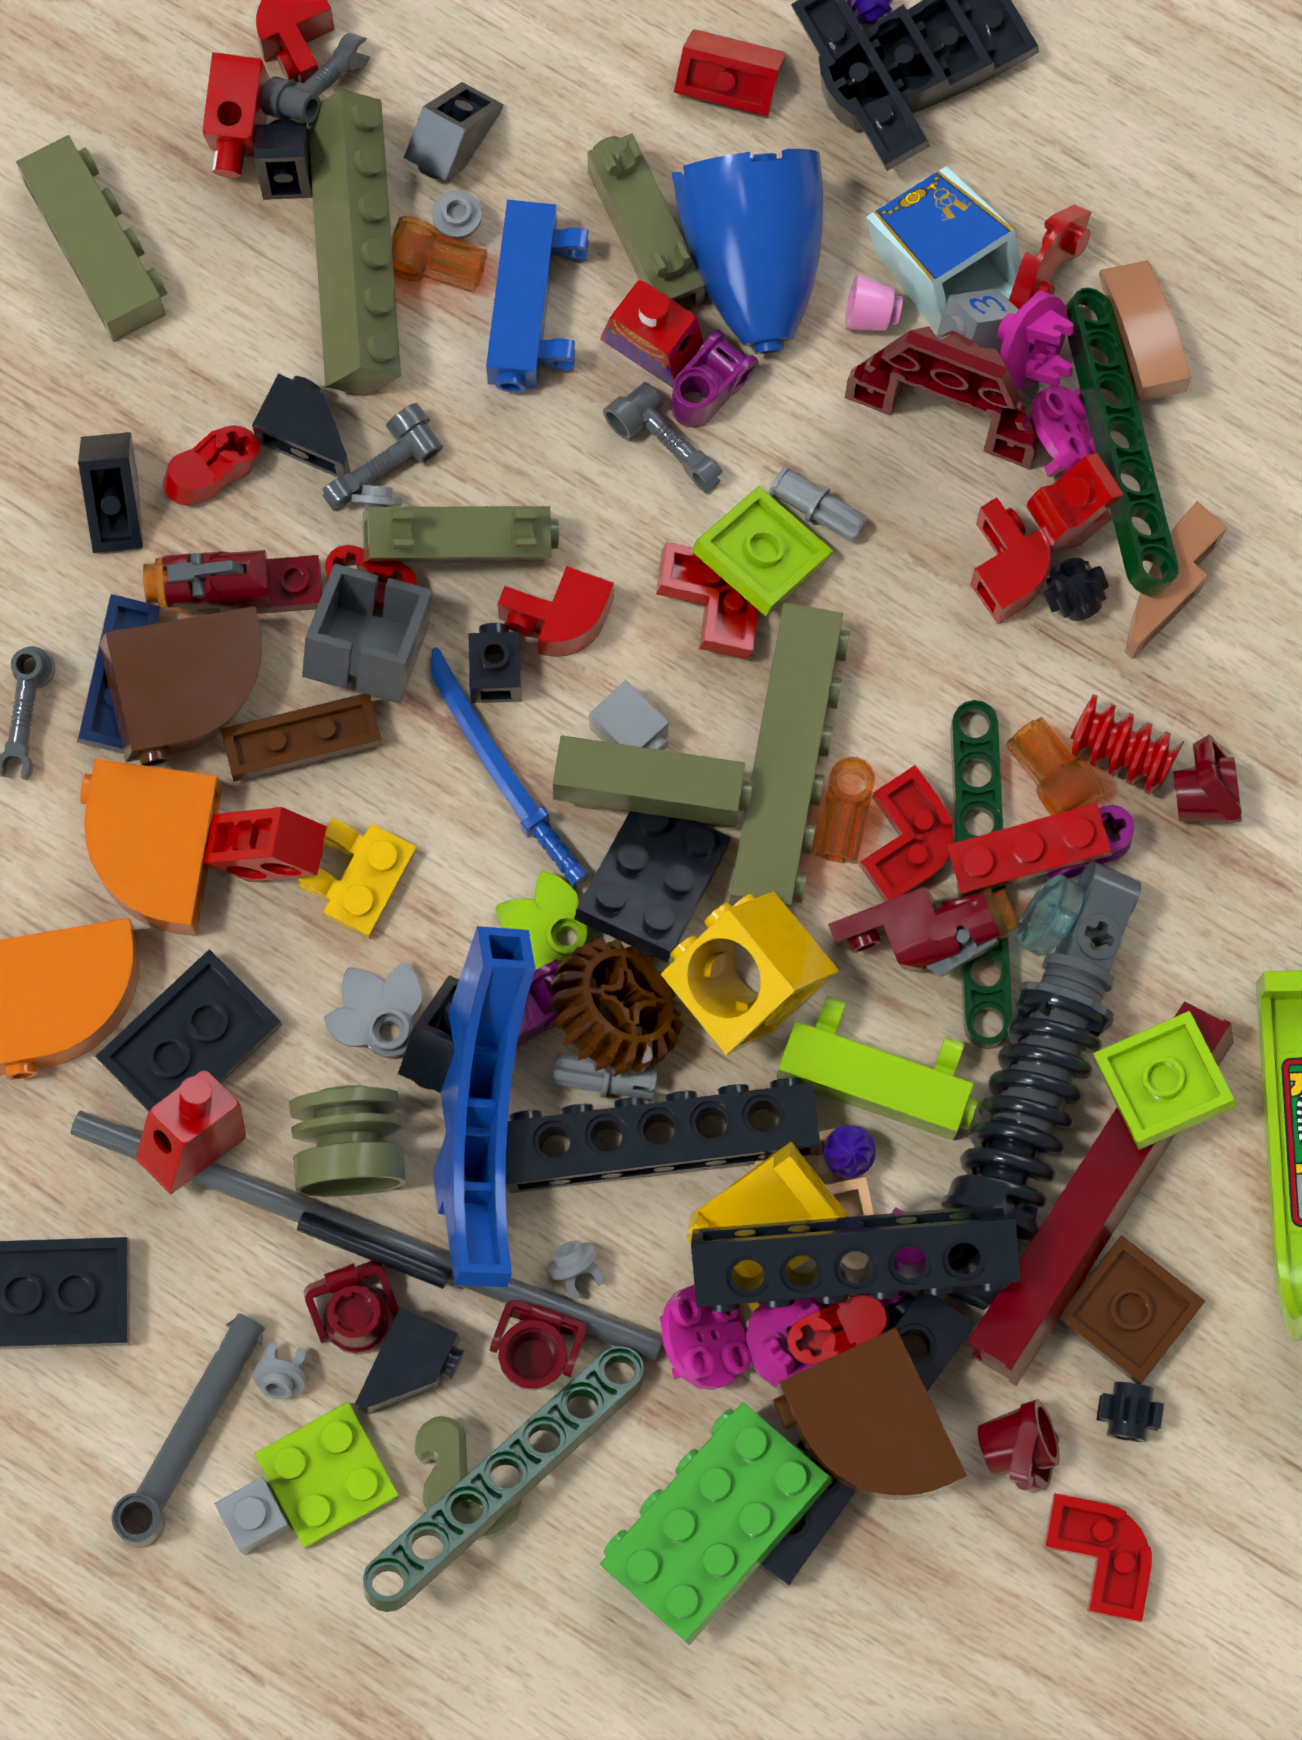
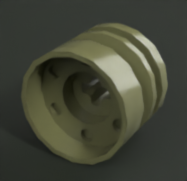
[289,1085,406,1197]

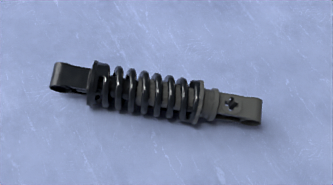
[941,861,1141,1310]

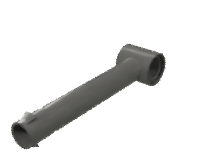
[112,1313,265,1548]

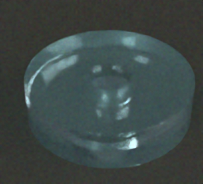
[1016,875,1084,957]

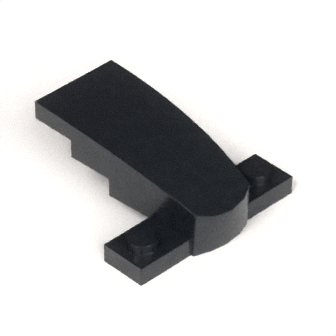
[791,0,1039,171]

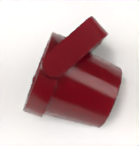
[1173,734,1242,824]
[303,1261,399,1355]
[489,1300,586,1391]
[978,1399,1060,1493]

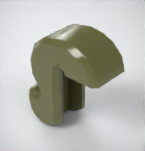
[415,1416,522,1540]

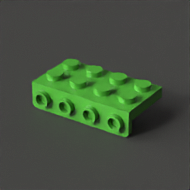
[599,1402,833,1645]

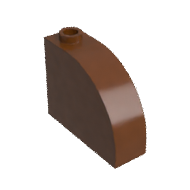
[99,606,262,766]
[772,1328,967,1500]

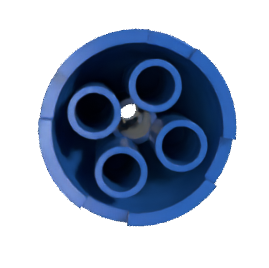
[672,149,823,354]

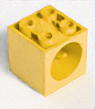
[661,891,839,1055]

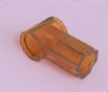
[391,216,488,293]
[1006,717,1104,815]
[814,757,875,864]

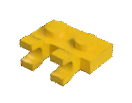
[298,817,417,939]

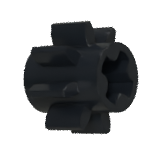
[1043,558,1109,621]
[1096,1382,1164,1442]

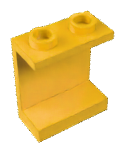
[687,1142,849,1311]

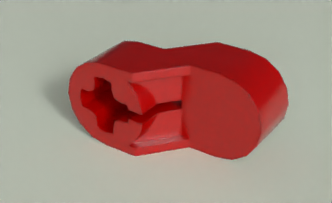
[162,425,260,506]
[787,1294,889,1365]

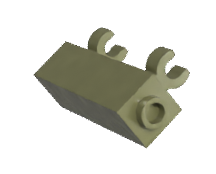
[587,133,705,310]
[363,506,559,563]
[553,735,753,827]

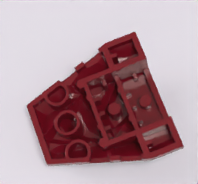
[844,326,1039,469]

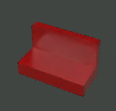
[674,29,786,116]

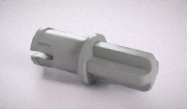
[769,466,867,541]
[552,1054,657,1102]

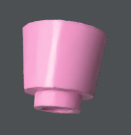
[845,275,903,331]

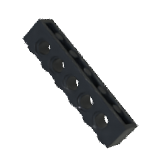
[506,1078,821,1193]
[691,1204,1021,1312]
[758,1289,976,1588]

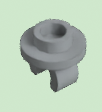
[432,191,482,244]
[351,485,402,510]
[547,1240,604,1300]
[253,1342,306,1399]

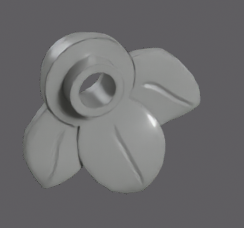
[324,962,422,1058]

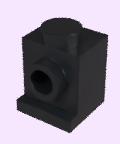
[468,623,522,703]

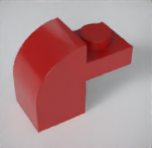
[256,0,335,83]
[1026,453,1124,551]
[970,497,1050,624]
[497,566,614,657]

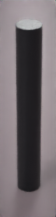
[297,1211,451,1289]

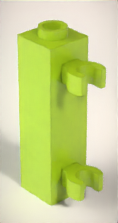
[776,996,978,1141]

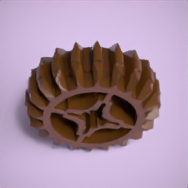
[547,938,684,1077]

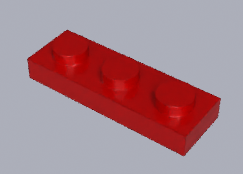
[947,803,1112,897]

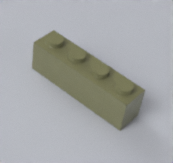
[16,135,167,342]

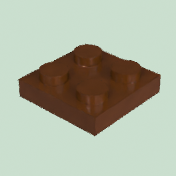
[1058,1235,1205,1384]

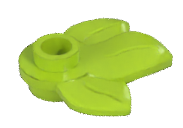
[496,871,593,970]

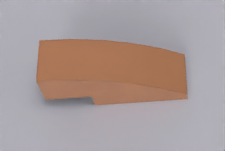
[1099,260,1192,402]
[1125,501,1227,659]

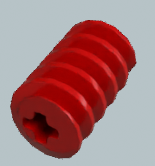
[1070,694,1184,795]

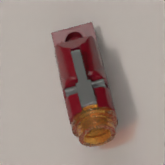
[143,550,322,614]
[828,887,1020,977]

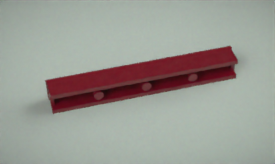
[967,1001,1234,1386]

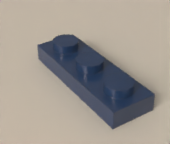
[77,594,161,754]

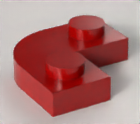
[1009,204,1092,309]
[656,541,758,660]
[860,765,953,902]
[1043,1493,1152,1623]

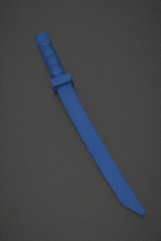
[431,647,589,887]

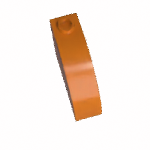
[80,759,222,936]
[0,918,139,1080]

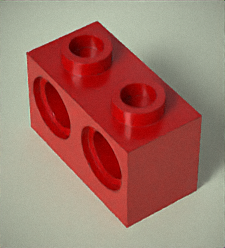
[203,807,327,882]

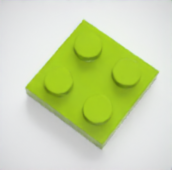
[691,486,833,616]
[1093,1011,1236,1150]
[254,1402,399,1549]

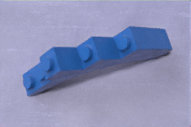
[432,926,536,1287]

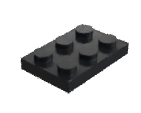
[574,811,731,963]
[95,949,282,1112]
[0,1237,130,1349]

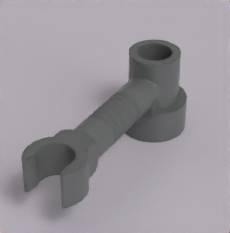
[260,33,370,123]
[603,382,723,493]
[322,403,443,511]
[0,646,56,780]

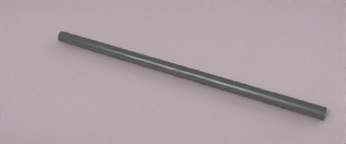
[71,1110,663,1362]

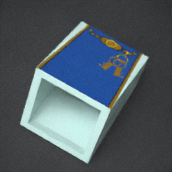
[866,166,1021,334]

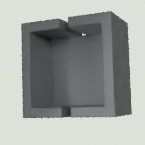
[302,564,433,703]

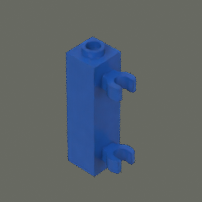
[486,199,589,393]

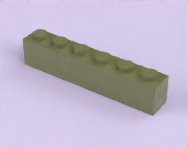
[308,89,401,396]
[729,602,850,910]

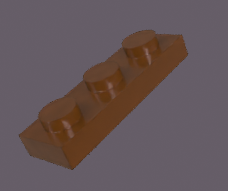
[221,694,383,782]

